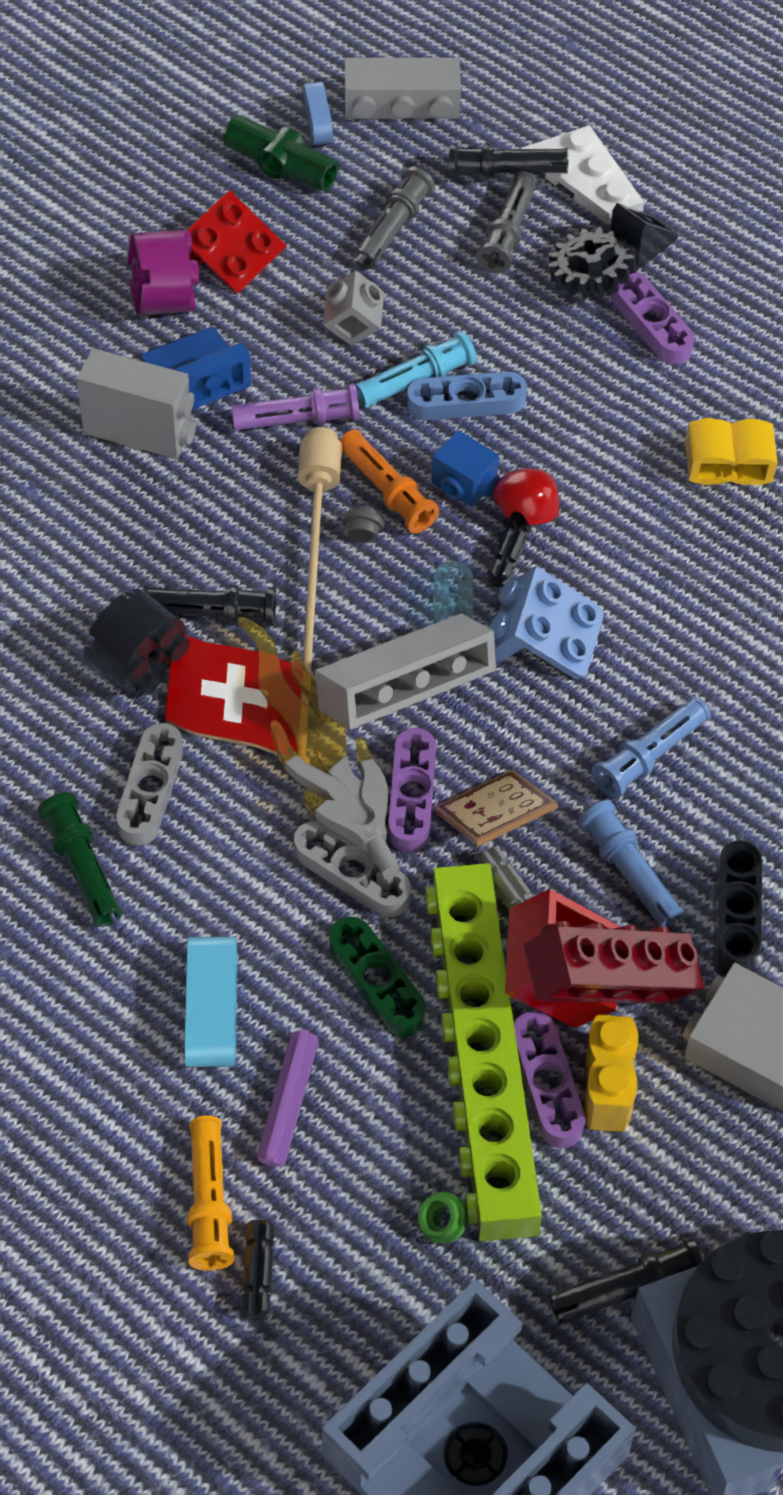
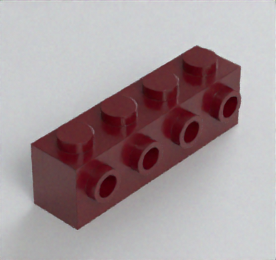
[523,921,704,1004]

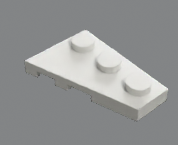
[521,125,644,225]

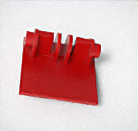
[188,190,287,295]

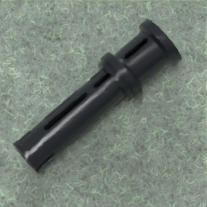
[449,144,569,180]
[143,585,277,627]
[548,1236,703,1325]

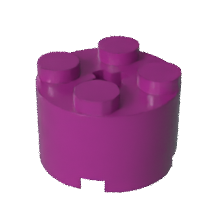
[127,229,199,315]

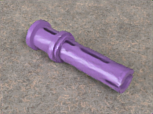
[231,383,360,431]

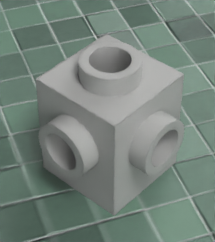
[323,270,384,346]

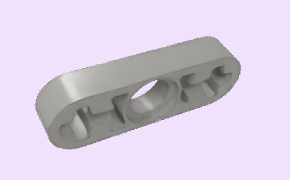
[116,723,183,846]
[294,821,411,917]

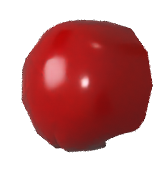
[493,468,560,525]

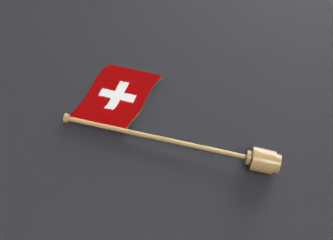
[165,427,342,765]

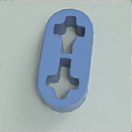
[303,82,333,146]

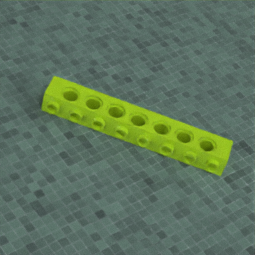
[425,863,542,1242]

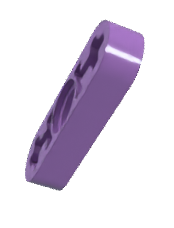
[611,271,694,365]
[388,728,436,853]
[514,1011,585,1148]

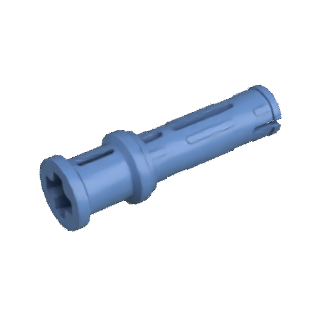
[591,696,711,799]
[577,800,685,928]

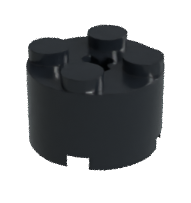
[84,588,190,696]

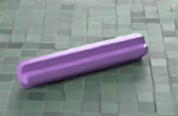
[257,1029,319,1168]

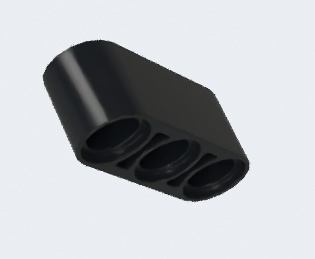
[713,840,763,978]

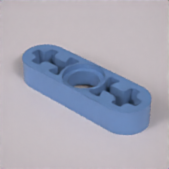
[407,372,527,420]

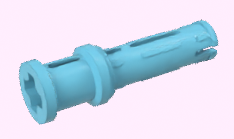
[355,331,477,409]

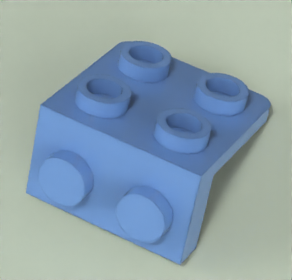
[489,566,604,679]

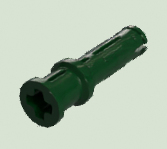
[37,792,123,927]

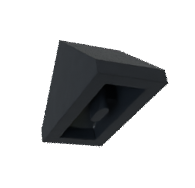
[610,203,679,270]

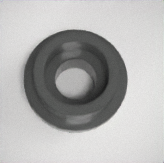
[341,506,385,543]

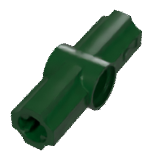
[223,115,339,192]

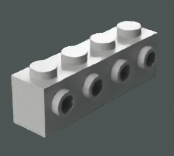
[315,613,496,730]

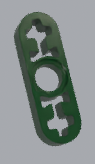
[329,917,426,1037]

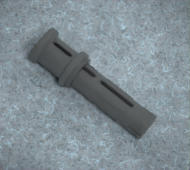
[352,166,435,270]
[476,171,538,274]

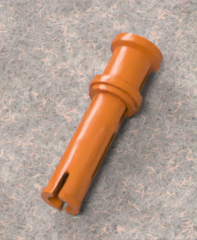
[340,429,439,534]

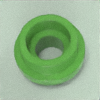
[418,1192,468,1244]

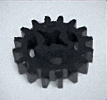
[548,227,636,299]

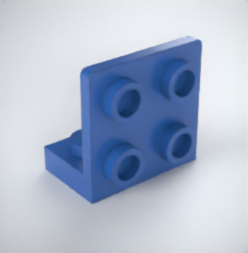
[142,327,251,410]

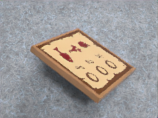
[434,769,558,847]

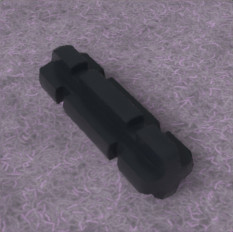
[487,512,532,587]
[241,1220,274,1321]

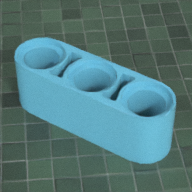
[185,937,237,1067]

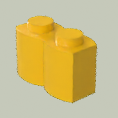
[685,418,778,485]
[583,1015,638,1132]

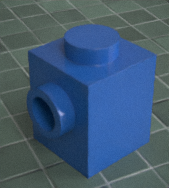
[431,430,500,508]

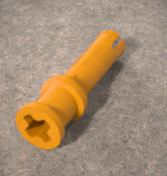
[187,1116,235,1271]

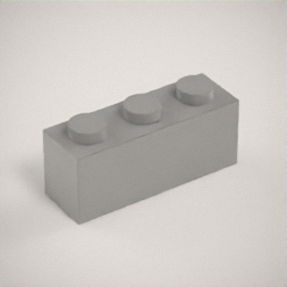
[345,58,461,119]

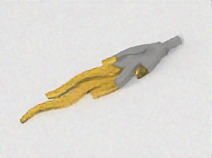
[238,617,400,877]

